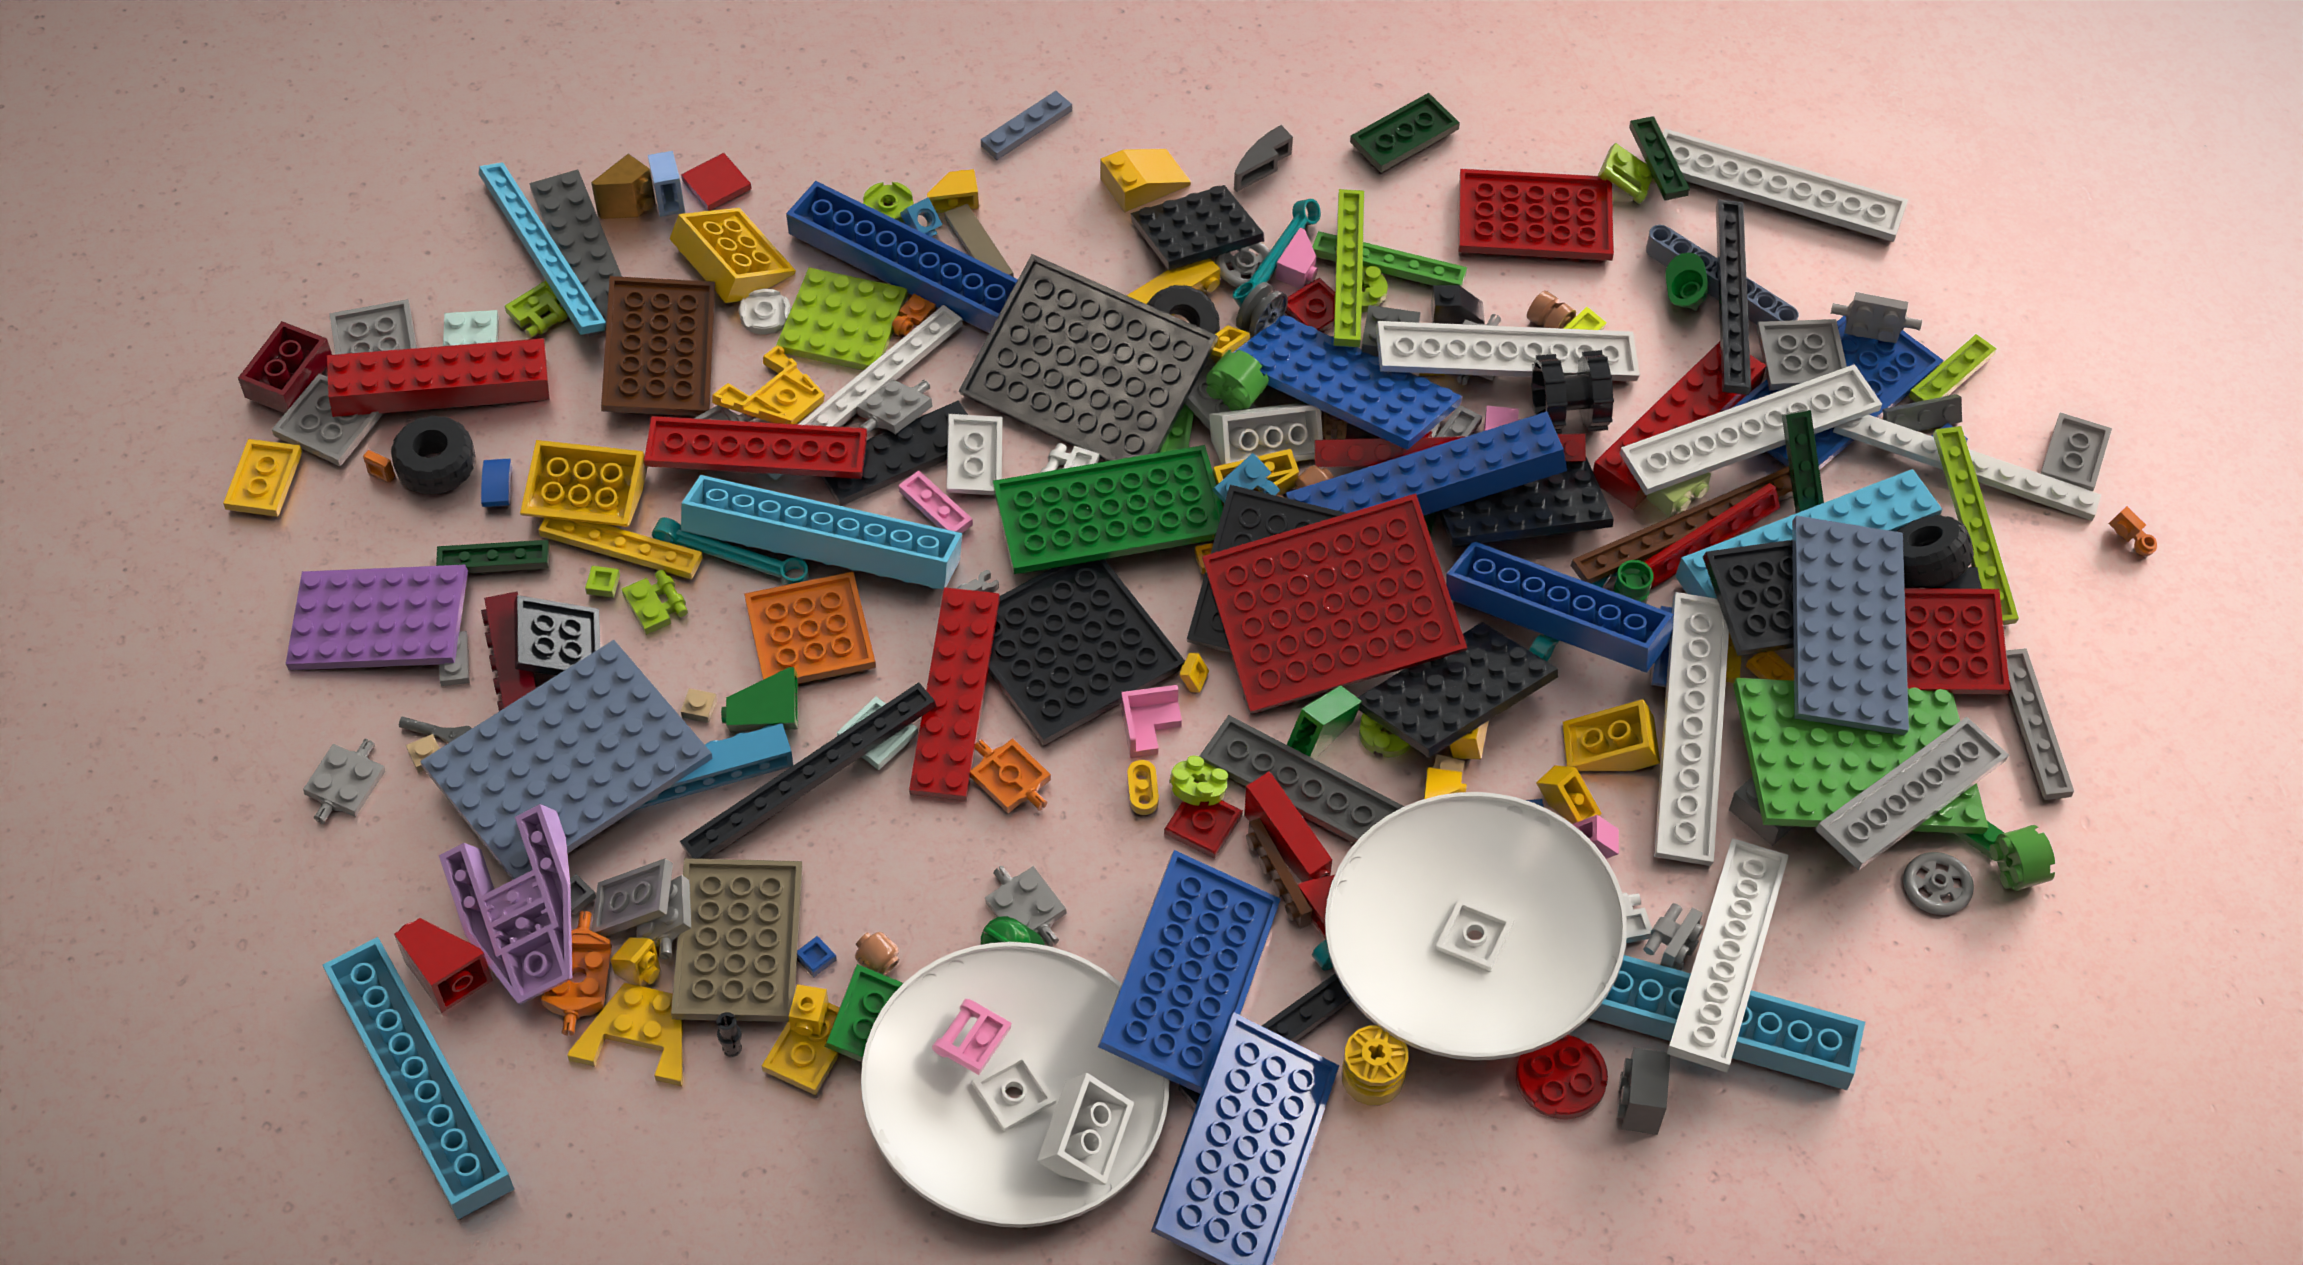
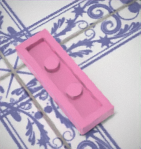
[898,471,973,533]

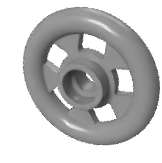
[1215,243,1274,288]
[1903,852,1974,915]

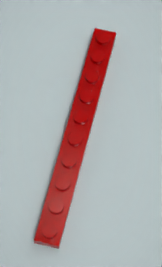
[1314,433,1586,467]

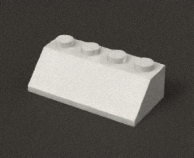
[1209,402,1323,465]

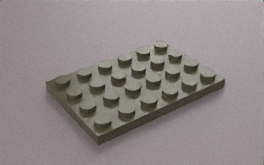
[671,858,802,1022]

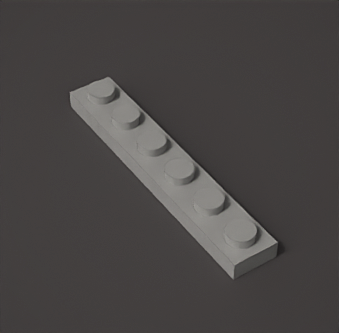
[2006,648,2074,800]

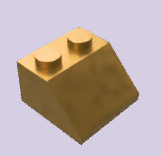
[591,153,656,219]

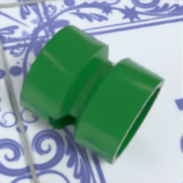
[1613,560,1653,604]

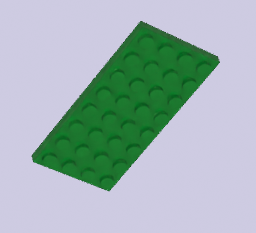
[993,445,1223,575]

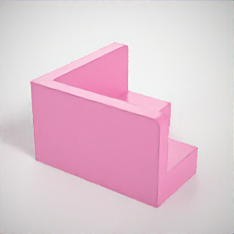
[1121,685,1182,758]

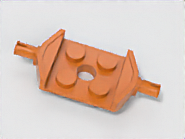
[541,911,612,1036]

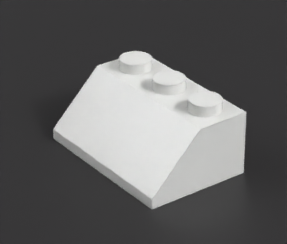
[1037,1073,1134,1185]

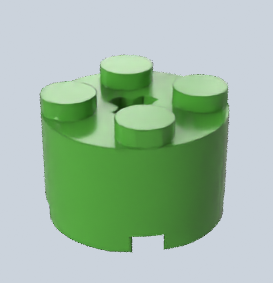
[1206,349,1269,411]
[1990,825,2055,891]

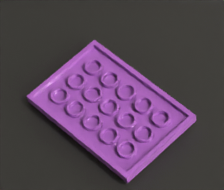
[286,565,468,670]

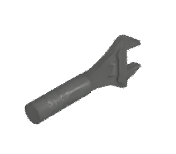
[399,716,472,743]

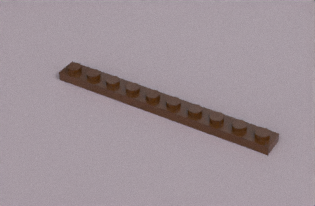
[1570,466,1793,584]

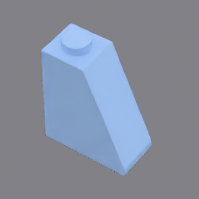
[648,151,685,217]

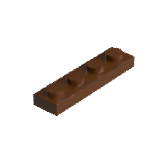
[1246,818,1312,929]

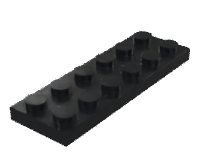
[821,400,968,506]

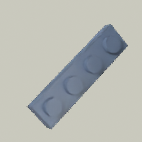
[980,91,1072,160]

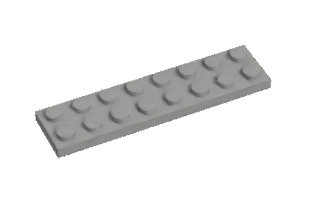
[1816,717,2009,870]

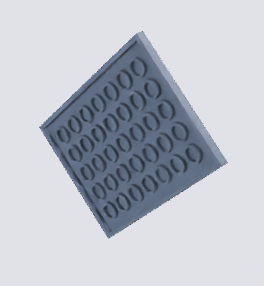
[420,640,713,880]

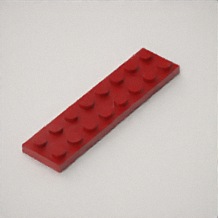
[644,416,867,479]
[909,587,1000,801]

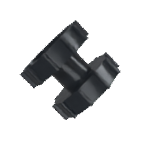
[1531,350,1614,434]

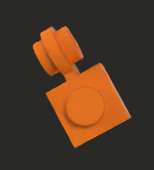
[892,294,936,337]
[2108,506,2157,556]

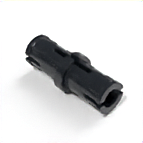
[716,1012,742,1057]

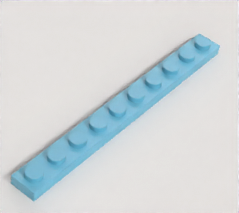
[479,162,606,335]

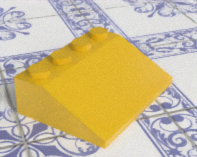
[669,208,796,303]
[520,440,648,527]

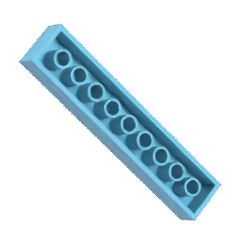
[1675,469,1943,599]
[681,475,962,590]
[323,937,515,1220]
[1589,955,1865,1090]

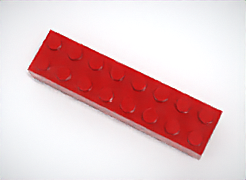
[327,338,550,417]
[1593,341,1766,510]

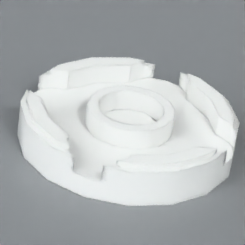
[739,289,791,335]

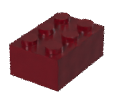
[238,321,332,413]

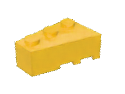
[1213,449,1299,507]

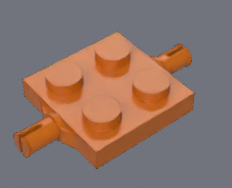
[970,738,1051,813]

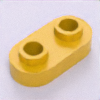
[1127,760,1159,815]

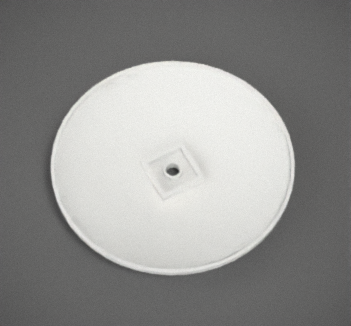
[1325,792,1627,1060]
[861,942,1169,1228]

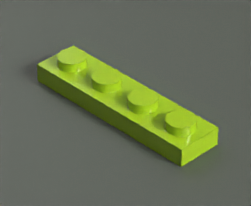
[1909,334,1997,402]

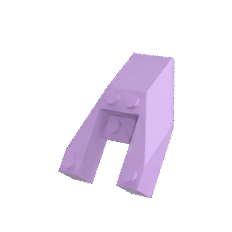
[439,804,572,1004]

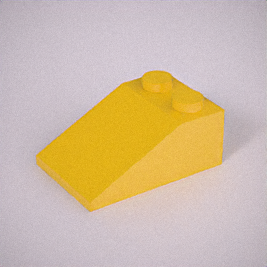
[1100,149,1191,213]
[1562,699,1660,771]

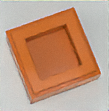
[363,450,395,482]

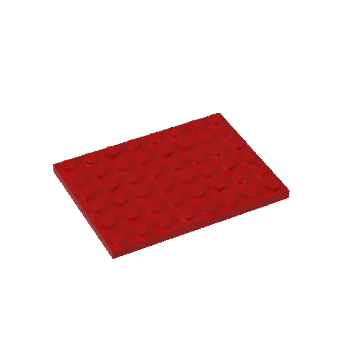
[1202,493,1467,714]

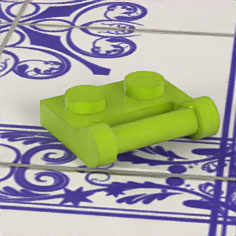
[1598,143,1653,204]

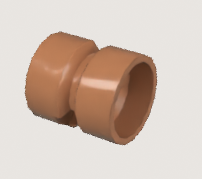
[1527,290,1577,329]

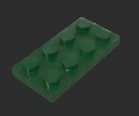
[1350,93,1460,173]

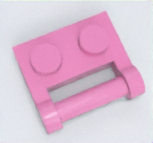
[932,999,1012,1075]

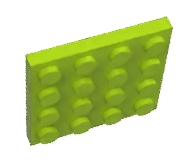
[776,267,908,371]

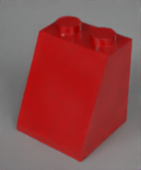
[394,918,493,1013]

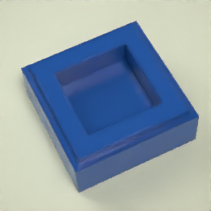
[797,936,837,977]

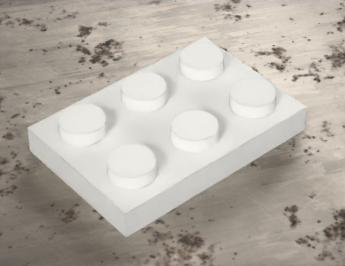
[946,414,1002,495]

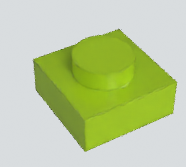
[585,566,620,598]

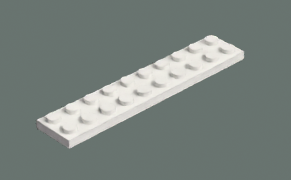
[1663,129,1908,242]
[1376,321,1640,381]
[1620,364,1882,495]
[1654,592,1729,866]
[1667,838,1789,1073]

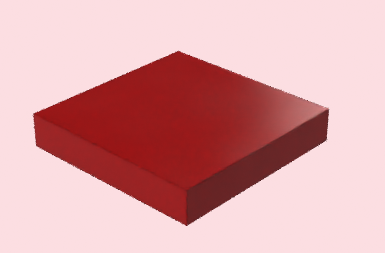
[681,153,752,211]
[1285,277,1335,333]
[1164,800,1243,859]

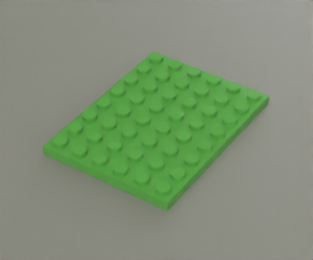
[1733,678,1989,834]

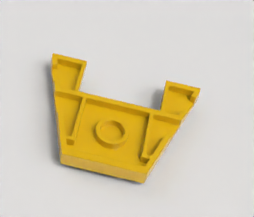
[712,345,825,424]
[567,983,683,1086]

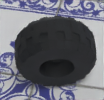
[1147,285,1220,334]
[391,416,475,495]
[1897,515,1974,588]

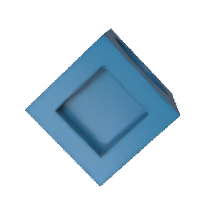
[900,197,942,237]

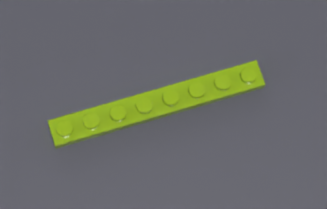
[1333,189,1364,347]
[1933,426,2019,625]

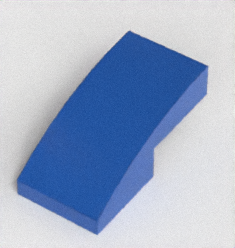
[481,458,512,507]

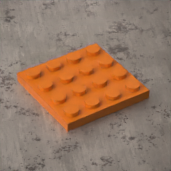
[744,572,876,684]

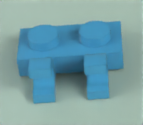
[1212,453,1280,504]

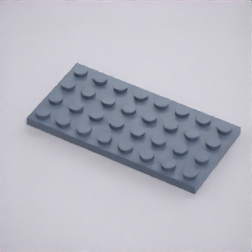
[1792,516,1909,735]

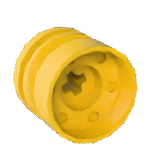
[1342,1025,1408,1106]

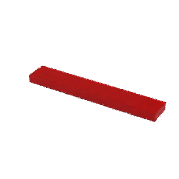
[1644,483,1780,589]

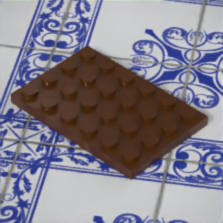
[601,276,715,416]

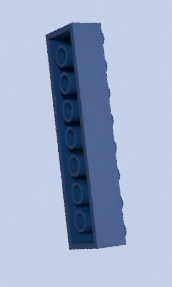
[1446,542,1674,673]

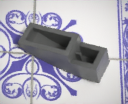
[1234,125,1293,192]

